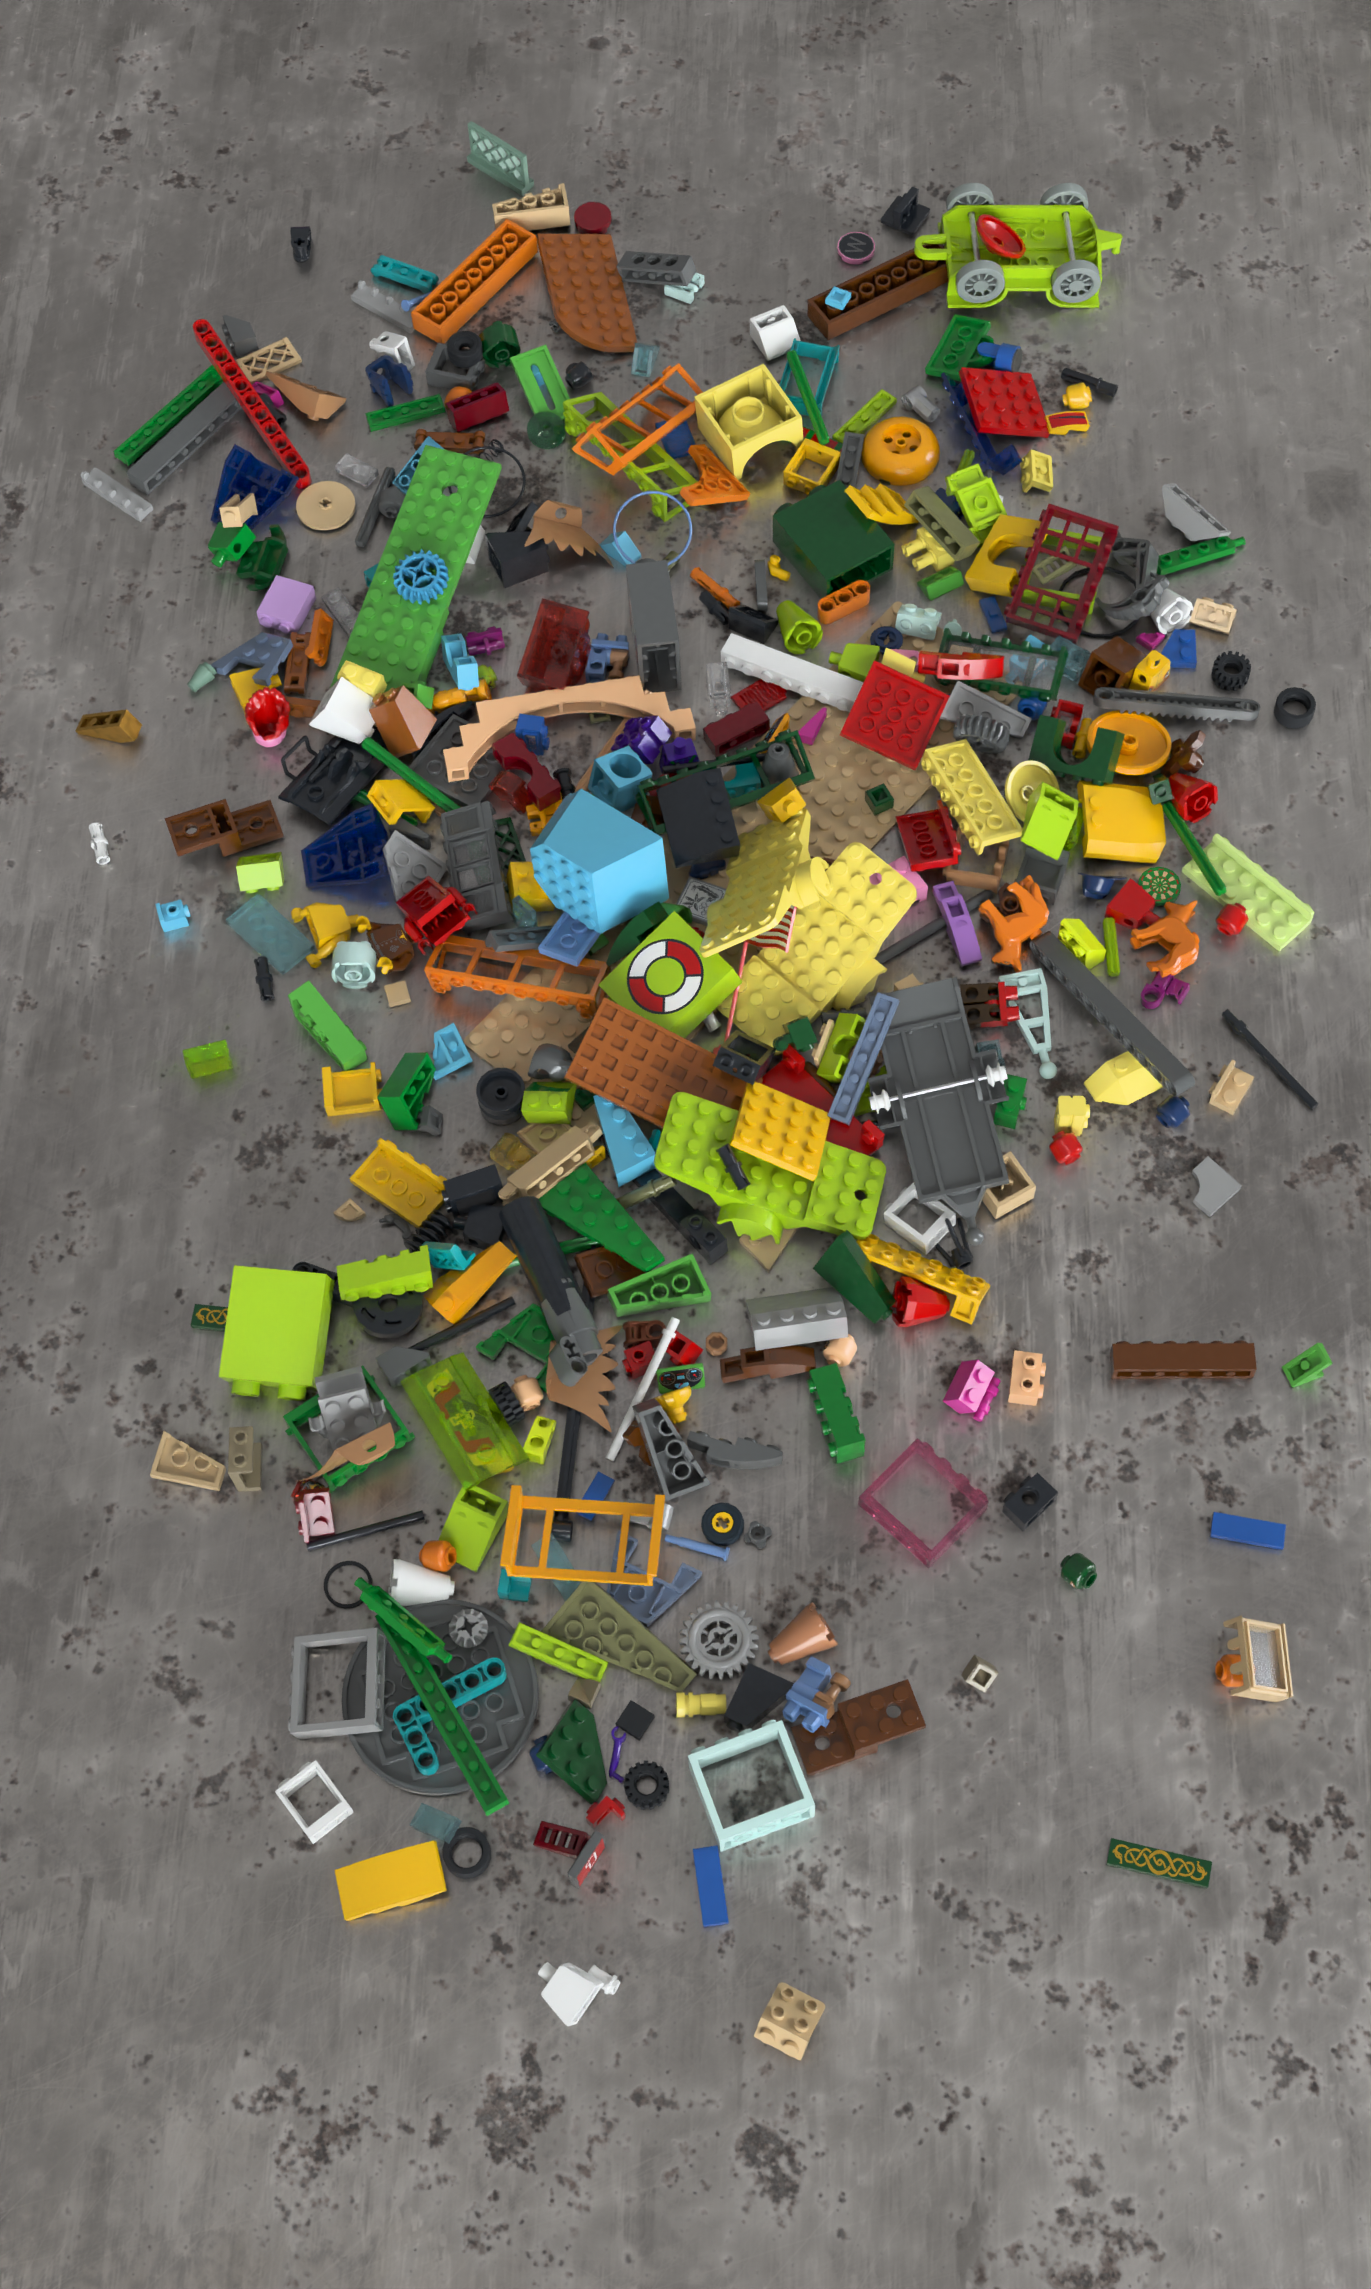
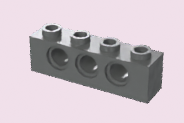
[616,251,697,286]

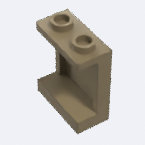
[228,1426,263,1492]

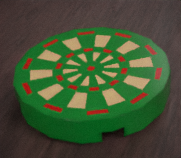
[1138,867,1181,907]

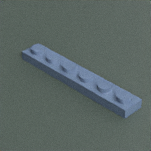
[828,992,900,1125]

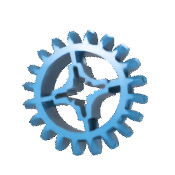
[393,549,449,605]

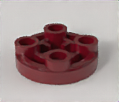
[574,202,612,234]

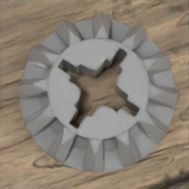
[449,1608,488,1648]

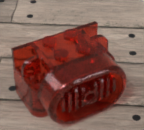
[517,598,591,691]

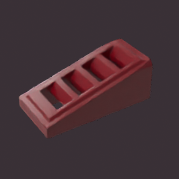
[533,1821,591,1859]

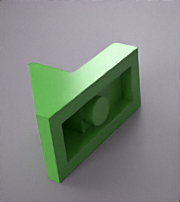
[1282,1343,1333,1387]

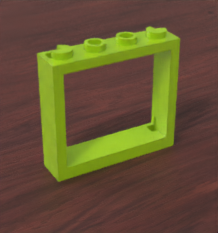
[1020,528,1102,615]

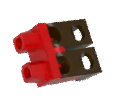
[960,982,1020,1031]

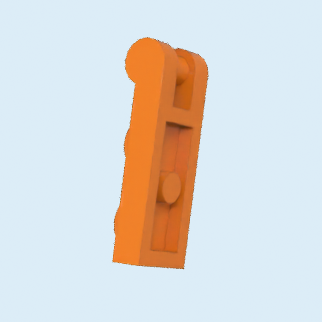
[305,608,334,667]

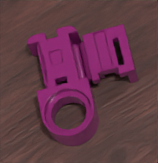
[1141,971,1190,1009]

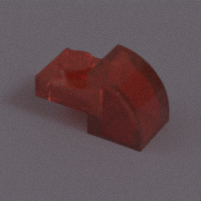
[488,770,532,815]

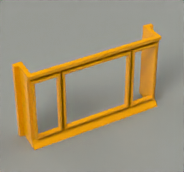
[500,1485,665,1586]

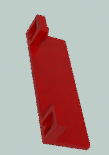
[761,1045,885,1156]

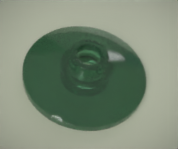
[527,412,566,449]

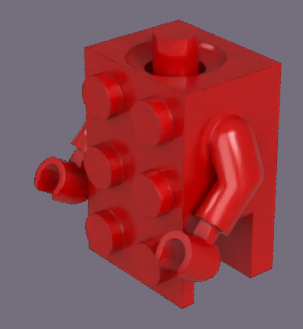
[395,876,478,956]

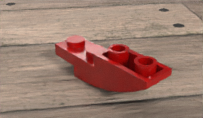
[918,651,1004,680]

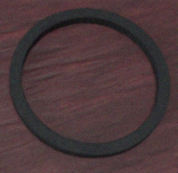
[324,1561,372,1609]

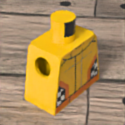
[1129,650,1170,691]

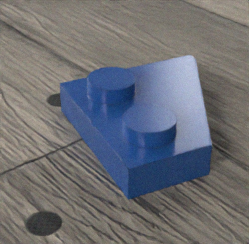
[1161,629,1197,668]

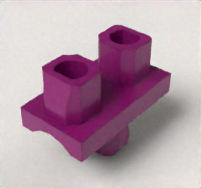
[465,626,505,656]

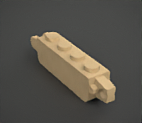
[498,1122,603,1206]

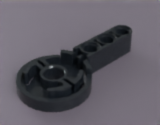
[292,1262,423,1338]

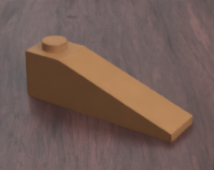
[266,371,346,421]

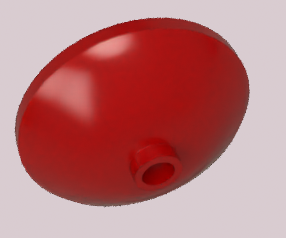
[976,214,1026,259]

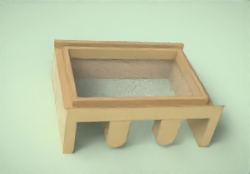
[1223,1615,1293,1702]

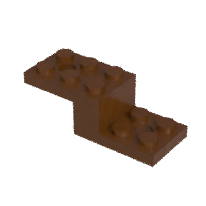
[165,799,284,857]
[790,1679,926,1777]

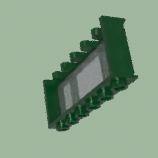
[933,628,1069,702]

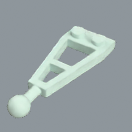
[998,968,1057,1079]

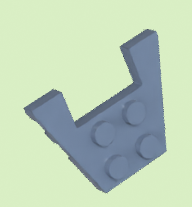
[211,632,293,687]
[606,1531,702,1627]

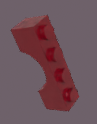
[492,732,562,811]

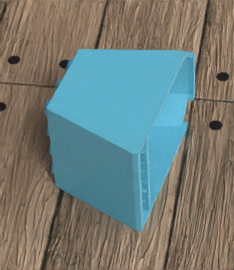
[530,789,669,934]

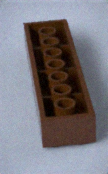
[807,244,949,341]

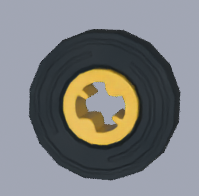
[701,1502,744,1546]

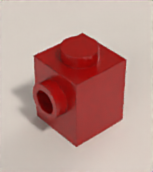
[666,1330,703,1366]
[622,1341,659,1379]

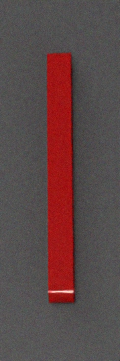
[193,319,312,490]

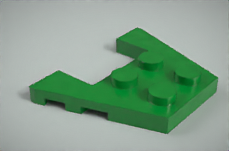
[476,1303,555,1393]

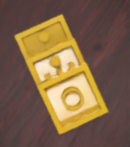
[845,483,919,525]
[335,1840,447,1921]

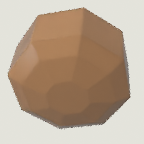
[706,1332,727,1356]

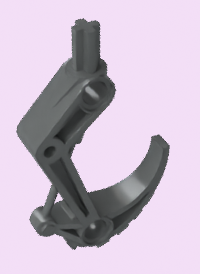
[1095,530,1169,621]

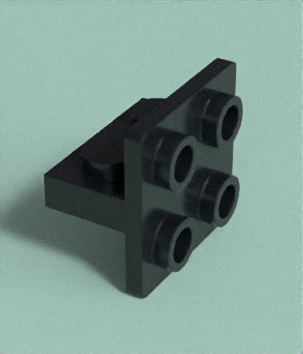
[881,187,930,235]

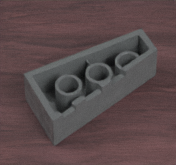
[632,1398,711,1501]

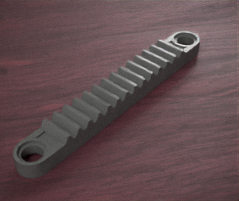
[1093,687,1260,722]

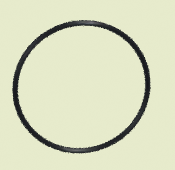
[448,446,526,518]

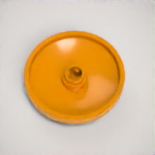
[1086,710,1171,775]

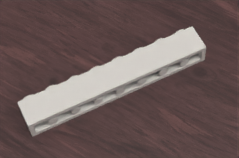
[721,633,864,712]

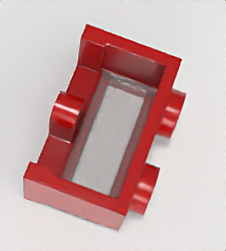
[1050,699,1084,750]

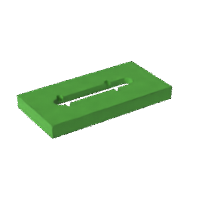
[510,344,574,430]

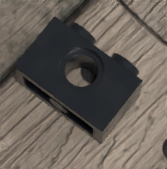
[1002,1472,1058,1531]

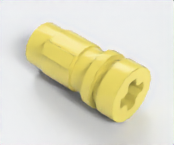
[676,1692,726,1718]

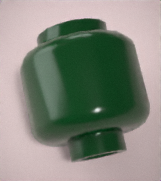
[1060,1553,1097,1589]

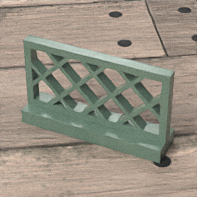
[467,121,534,196]

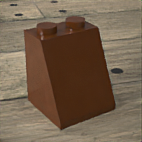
[1078,636,1147,699]

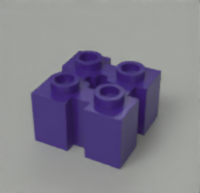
[611,716,672,765]

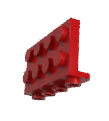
[895,800,961,872]

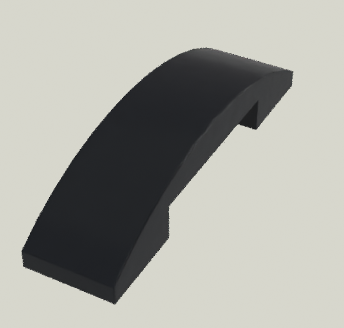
[412,700,476,761]

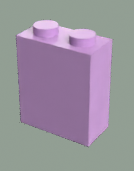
[257,575,316,634]

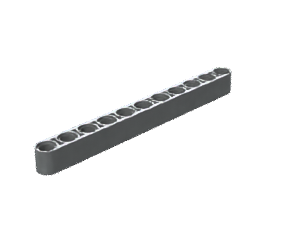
[1029,931,1195,1097]

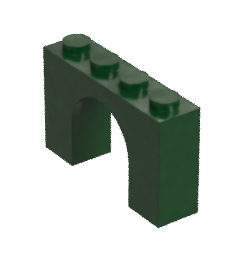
[1028,715,1125,786]

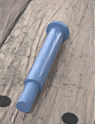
[401,291,432,312]
[665,1534,730,1561]

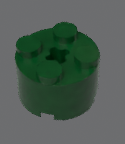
[479,321,521,368]

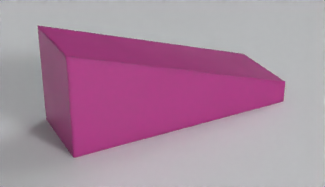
[252,381,284,408]
[798,707,827,746]

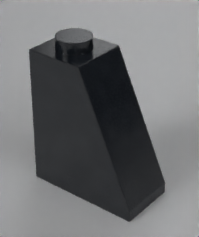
[724,1663,794,1732]

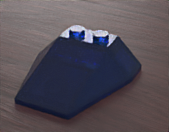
[211,444,299,531]
[301,803,389,888]

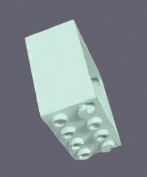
[688,1720,815,1852]

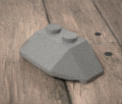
[1162,483,1231,541]

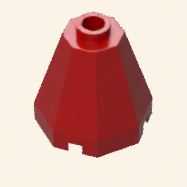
[1168,773,1218,823]
[892,1276,950,1327]

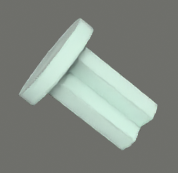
[943,619,962,636]

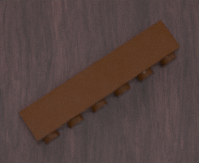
[1110,1341,1257,1379]

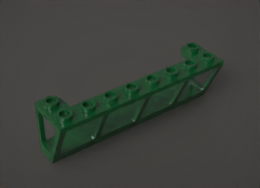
[633,729,815,836]

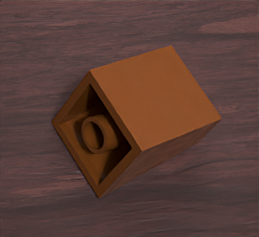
[369,685,437,758]

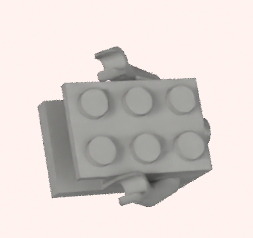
[308,1366,386,1452]

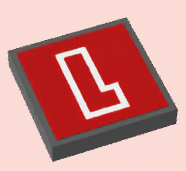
[567,1831,606,1889]

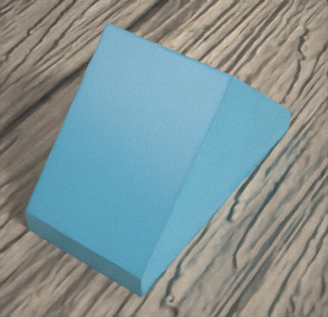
[599,531,641,567]

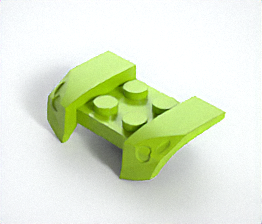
[945,463,1007,548]

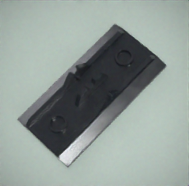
[278,725,390,825]

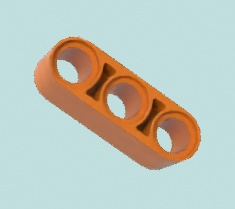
[817,580,870,625]

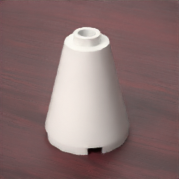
[1151,588,1193,635]
[388,1559,455,1606]

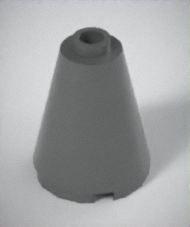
[759,742,799,788]

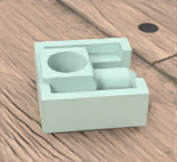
[664,272,705,304]

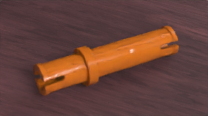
[690,567,740,609]

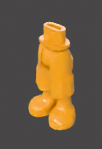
[428,679,492,714]

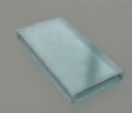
[226,893,315,975]

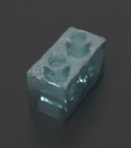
[1047,636,1091,683]

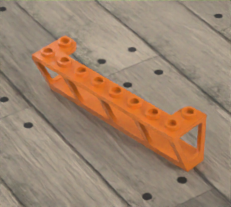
[572,363,703,476]
[424,935,612,1019]

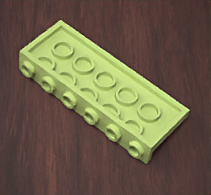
[1182,833,1314,951]

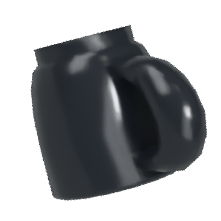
[564,361,594,390]

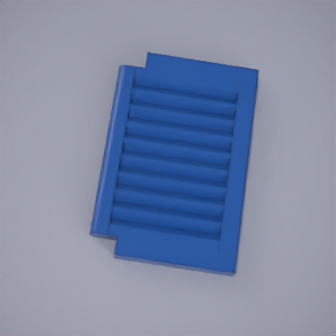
[655,420,696,459]

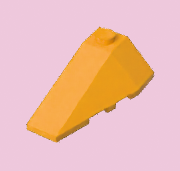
[423,1241,517,1325]

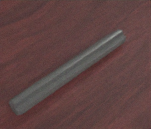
[355,466,396,547]

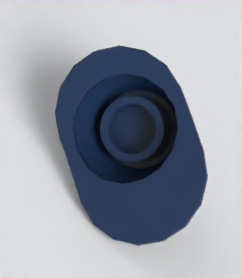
[1078,873,1127,899]

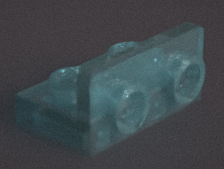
[512,895,538,928]

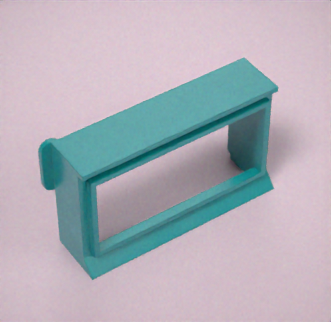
[779,338,840,416]

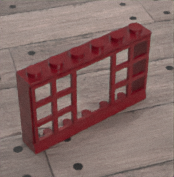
[1004,504,1119,646]

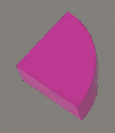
[1136,632,1165,652]

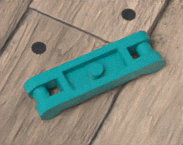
[370,255,439,294]

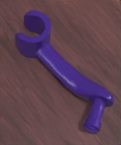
[609,1727,627,1783]

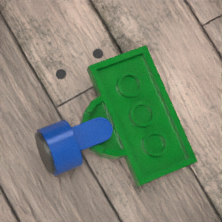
[925,314,1023,381]

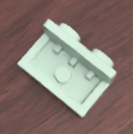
[895,604,942,640]

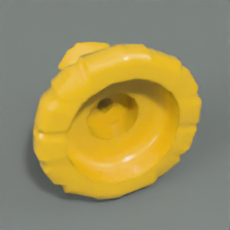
[655,1386,691,1424]

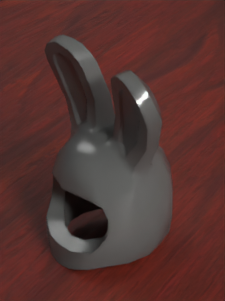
[528,1043,572,1082]

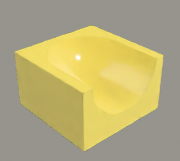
[694,363,803,480]

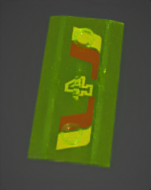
[401,1353,529,1491]

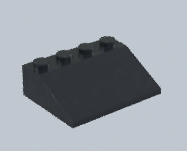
[656,768,740,868]

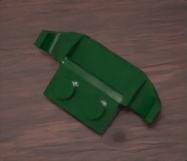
[236,524,289,591]

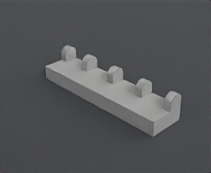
[351,279,415,334]
[81,467,154,522]

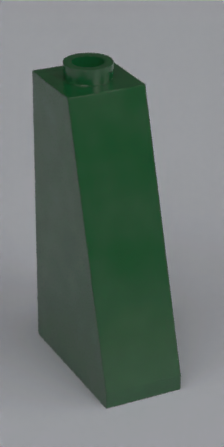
[813,1230,896,1324]

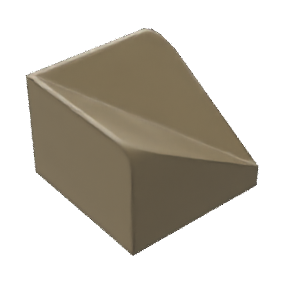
[962,1654,999,1692]
[568,1677,601,1709]

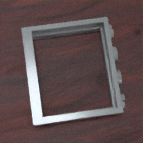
[288,1628,386,1739]

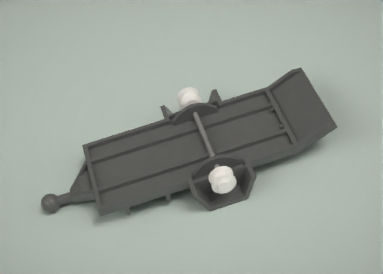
[868,977,1009,1246]

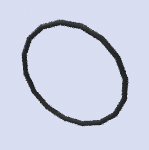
[1058,566,1139,638]

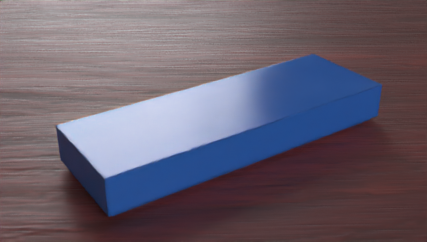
[1210,1512,1286,1550]
[693,1845,729,1928]

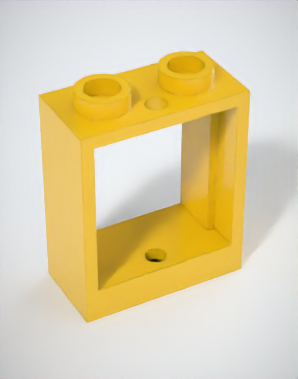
[783,438,841,495]

